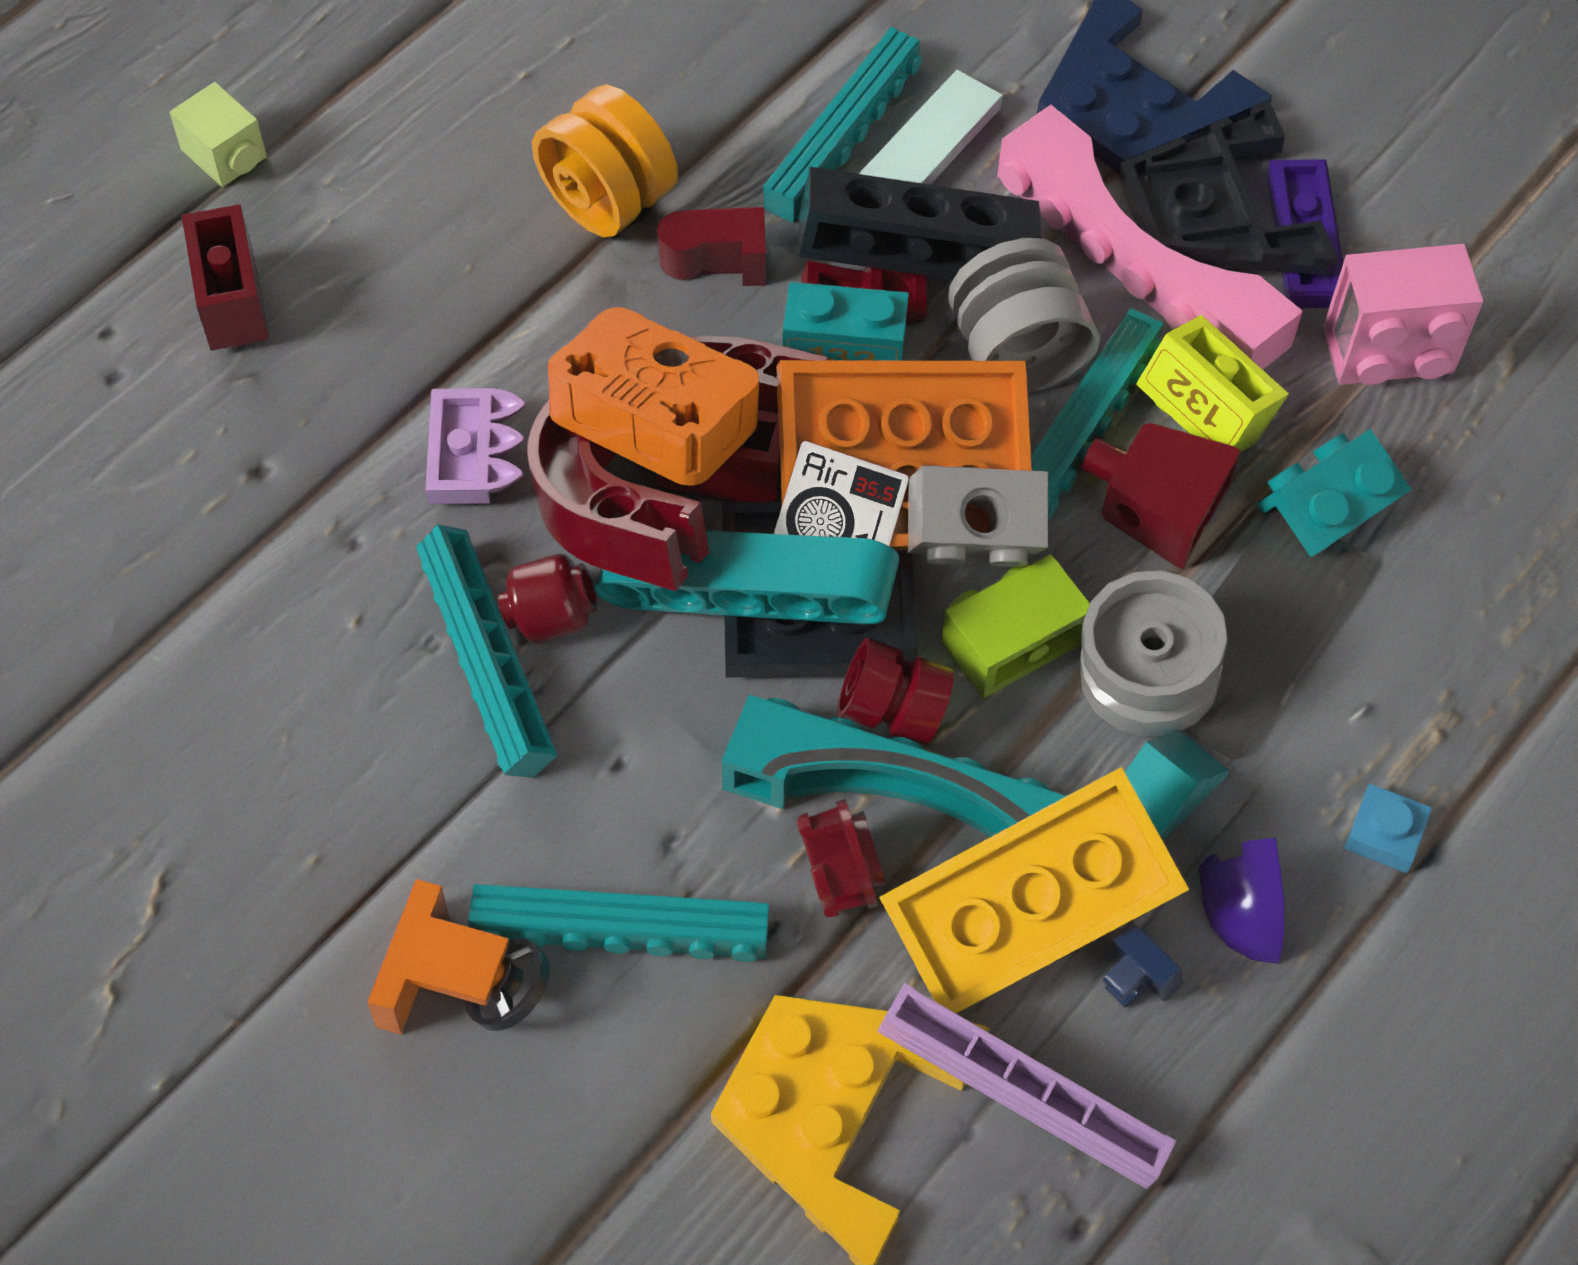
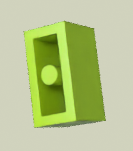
[941,554,1090,699]

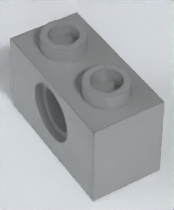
[908,465,1048,567]

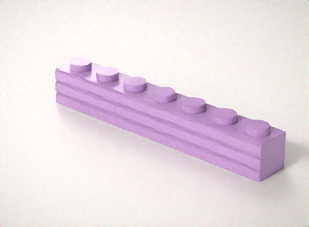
[877,983,1176,1189]

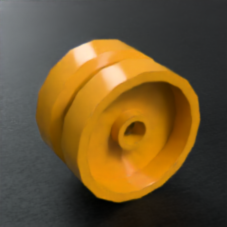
[531,84,678,237]

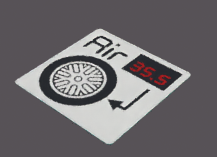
[774,441,909,546]

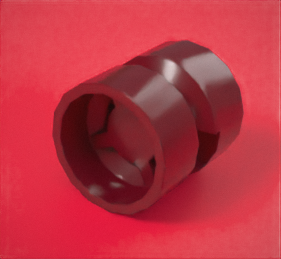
[837,638,954,747]

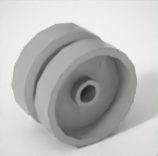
[1080,570,1227,737]

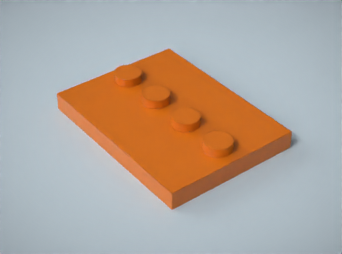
[776,360,1032,551]

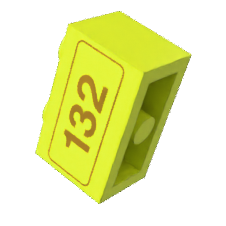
[1136,315,1289,452]

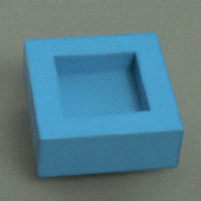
[1344,784,1432,873]

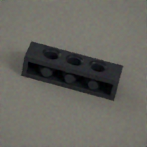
[799,167,1042,279]

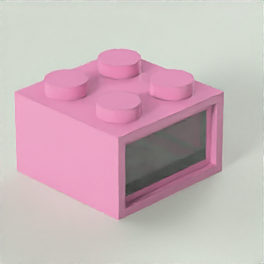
[1323,244,1483,385]

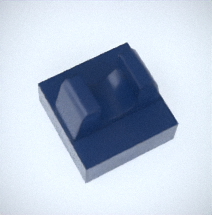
[1103,920,1184,1008]

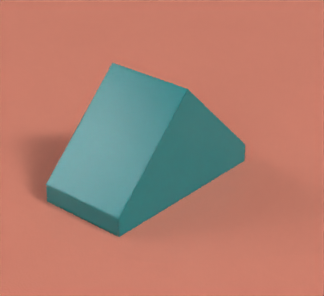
[1125,730,1229,841]

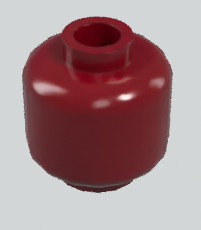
[498,553,598,644]

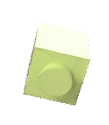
[169,82,267,187]

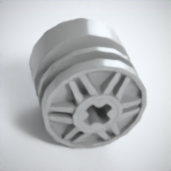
[948,238,1100,396]

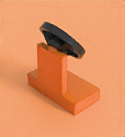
[367,879,550,1035]

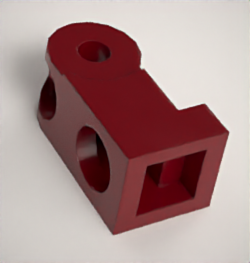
[657,207,766,286]

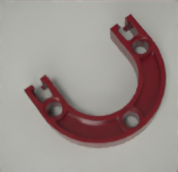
[527,336,829,591]

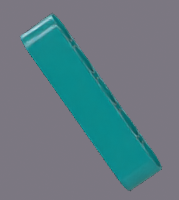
[594,531,900,624]

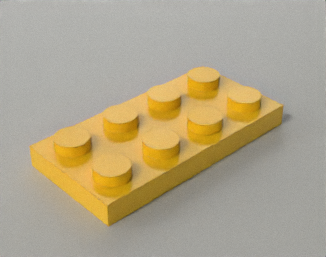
[879,767,1189,1013]

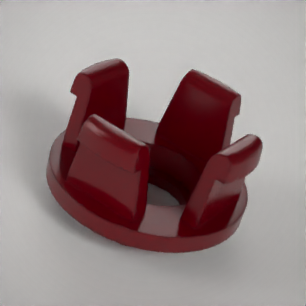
[796,799,886,917]

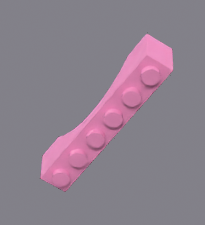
[997,105,1303,370]

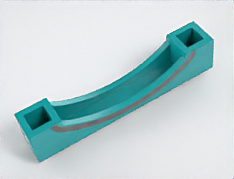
[721,694,1066,837]

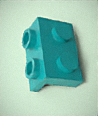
[1256,428,1412,557]

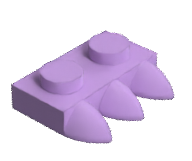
[425,388,525,504]

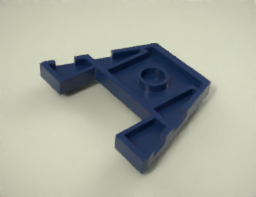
[1037,0,1272,174]

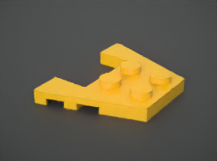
[711,995,990,1265]

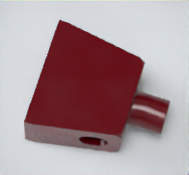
[1081,423,1241,569]

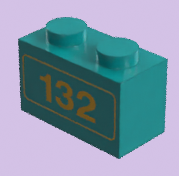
[782,282,908,361]

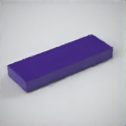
[1267,159,1343,308]

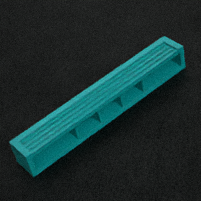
[763,26,922,224]
[1031,308,1164,520]
[416,524,558,778]
[468,884,769,962]

